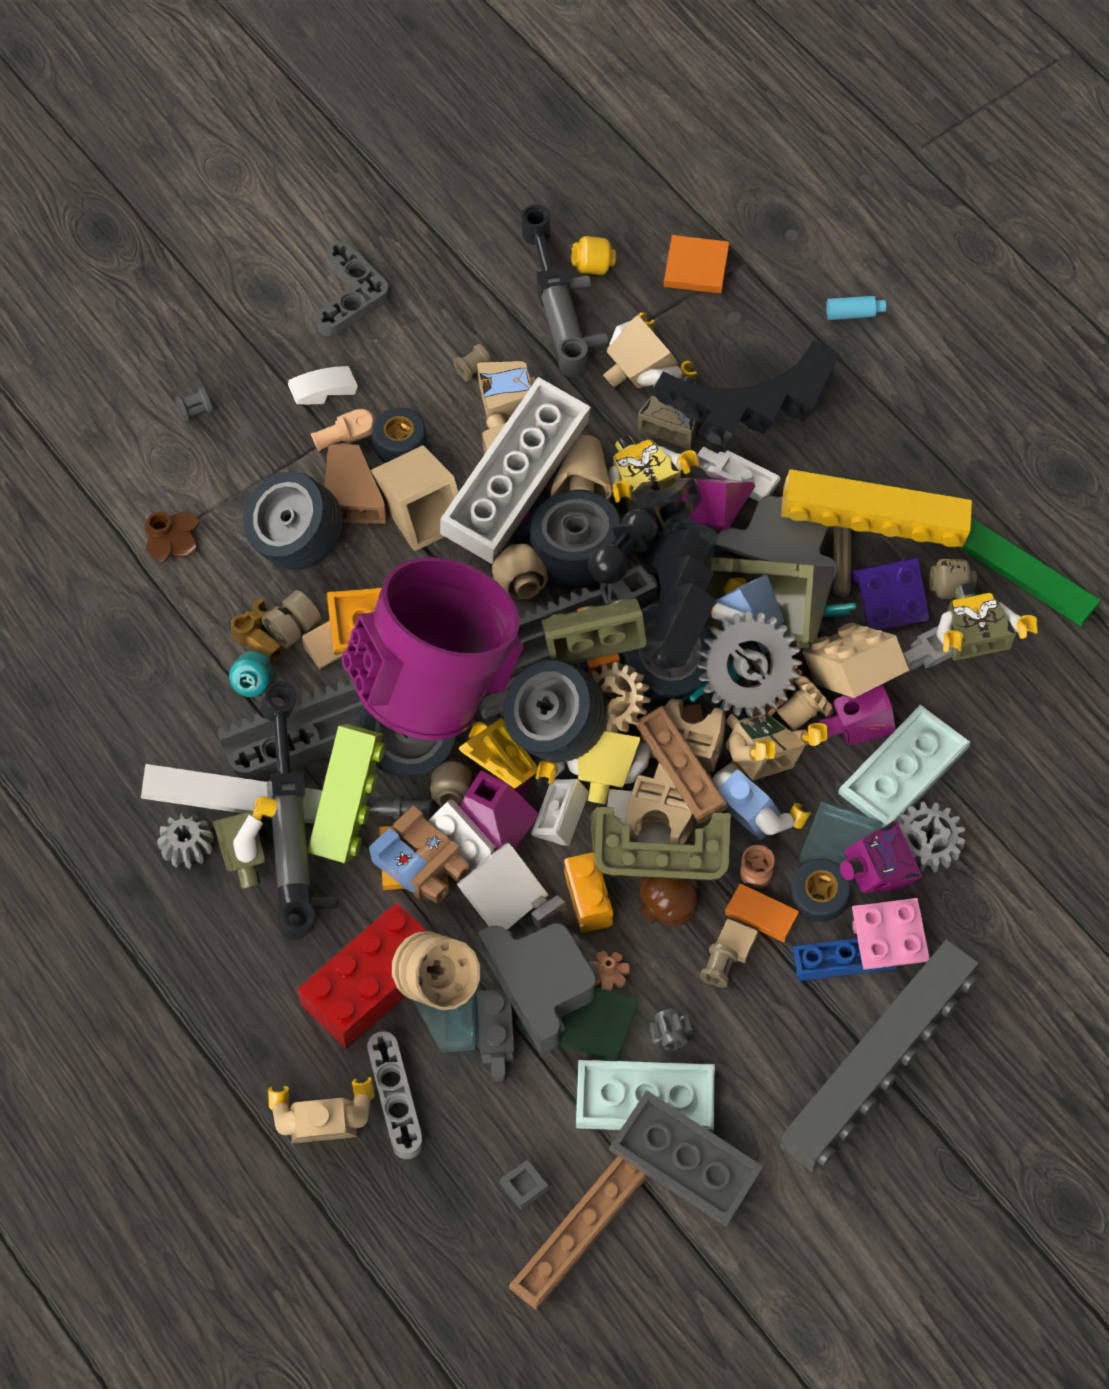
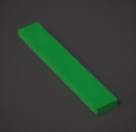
[957,518,1101,627]

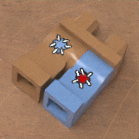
[369,805,470,904]

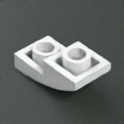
[288,366,358,405]

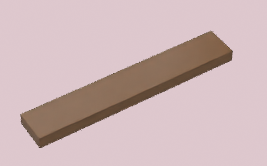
[509,1156,648,1310]

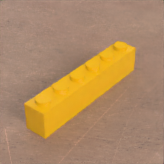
[781,469,972,547]

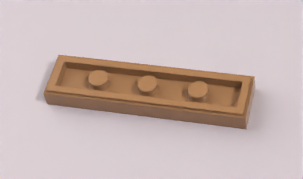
[636,706,728,825]

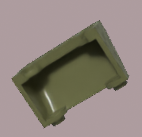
[703,557,834,648]
[591,807,731,880]

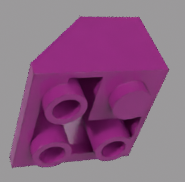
[460,771,538,852]

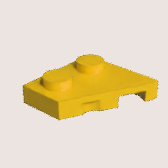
[459,718,538,789]

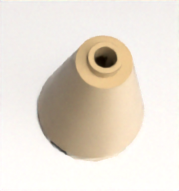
[551,435,612,502]

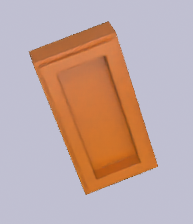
[725,883,799,942]

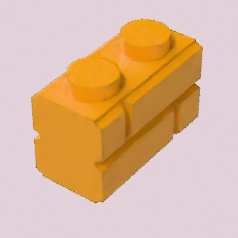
[564,852,613,933]

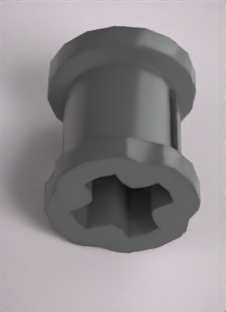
[175,387,213,422]

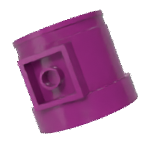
[342,557,524,740]

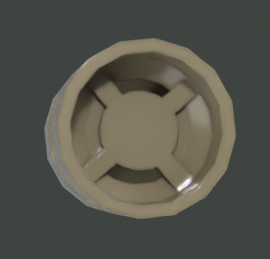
[262,590,322,649]

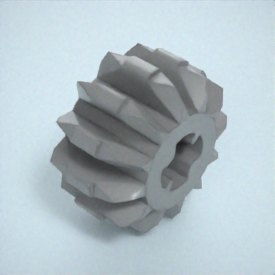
[157,812,214,869]

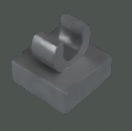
[531,895,572,931]

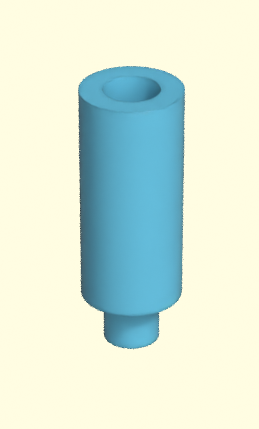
[826,296,886,320]

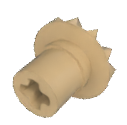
[776,675,833,731]

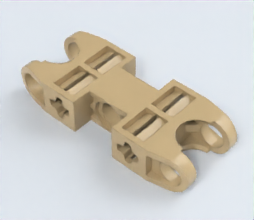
[626,698,725,845]

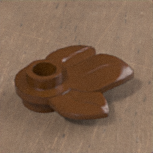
[145,512,200,563]

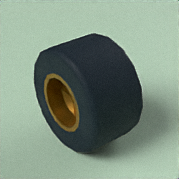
[372,408,427,463]
[792,858,851,922]

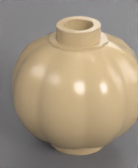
[492,543,548,600]

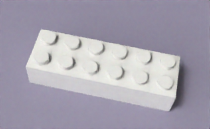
[440,377,590,564]

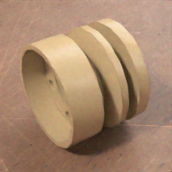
[392,931,480,1010]

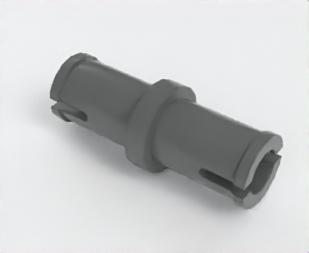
[366,795,433,820]

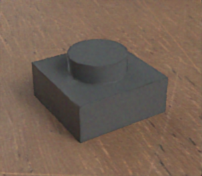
[500,1159,549,1210]

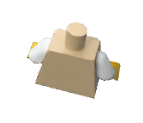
[603,312,697,388]

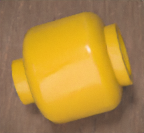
[571,236,616,276]

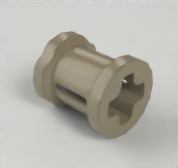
[453,344,492,382]
[700,944,738,988]

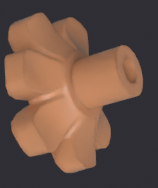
[592,951,630,993]

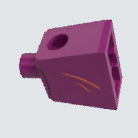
[819,684,896,746]

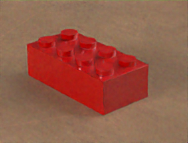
[297,902,431,1049]

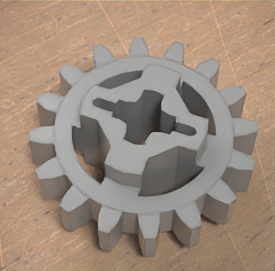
[898,802,965,872]

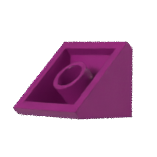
[677,477,755,531]

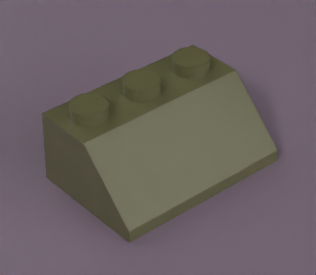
[541,598,647,664]

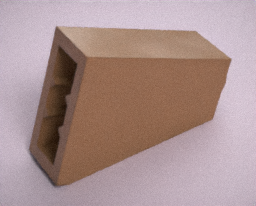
[324,443,386,524]

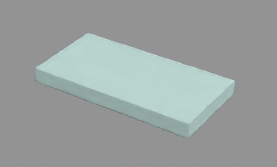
[838,705,970,827]
[576,1060,715,1133]

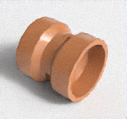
[740,845,775,888]

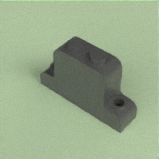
[714,496,838,597]
[478,924,599,1055]

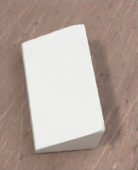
[531,779,588,846]

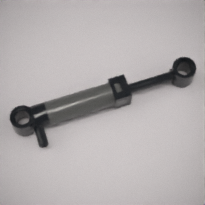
[260,681,339,940]

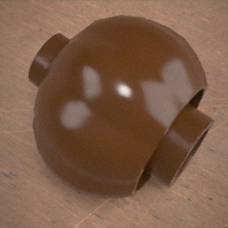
[639,877,699,926]

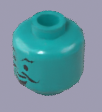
[229,651,274,697]

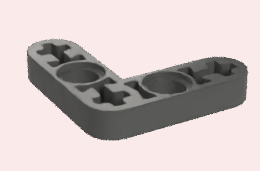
[316,241,389,336]

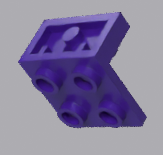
[851,558,929,630]

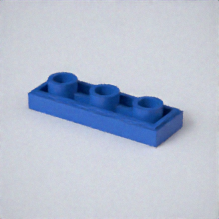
[792,938,897,981]

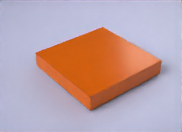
[664,235,729,294]

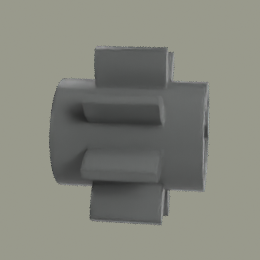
[650,1008,693,1050]

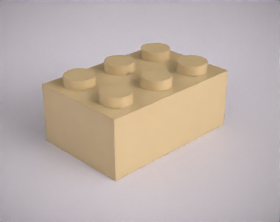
[802,623,909,698]

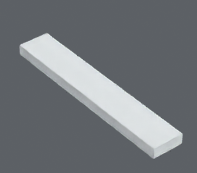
[141,764,323,824]

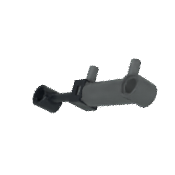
[521,204,608,378]

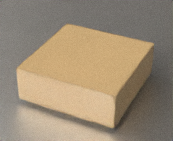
[716,918,758,963]

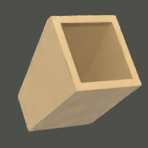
[370,445,459,551]

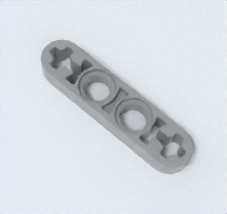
[367,1031,423,1159]

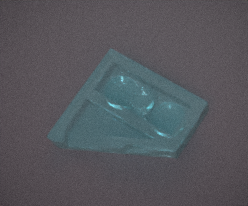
[412,993,475,1053]

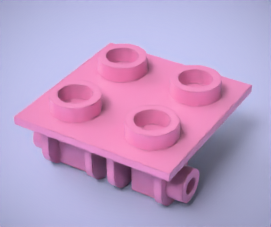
[852,898,930,970]

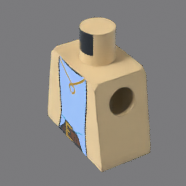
[477,361,548,421]

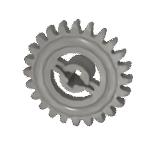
[697,611,802,717]

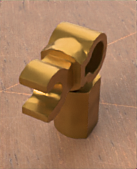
[231,598,284,664]

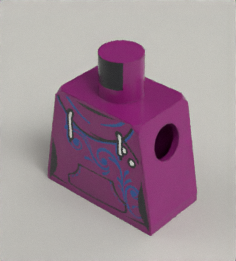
[840,820,922,893]

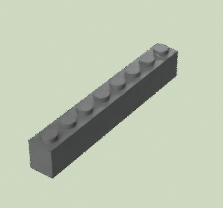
[779,939,979,1172]

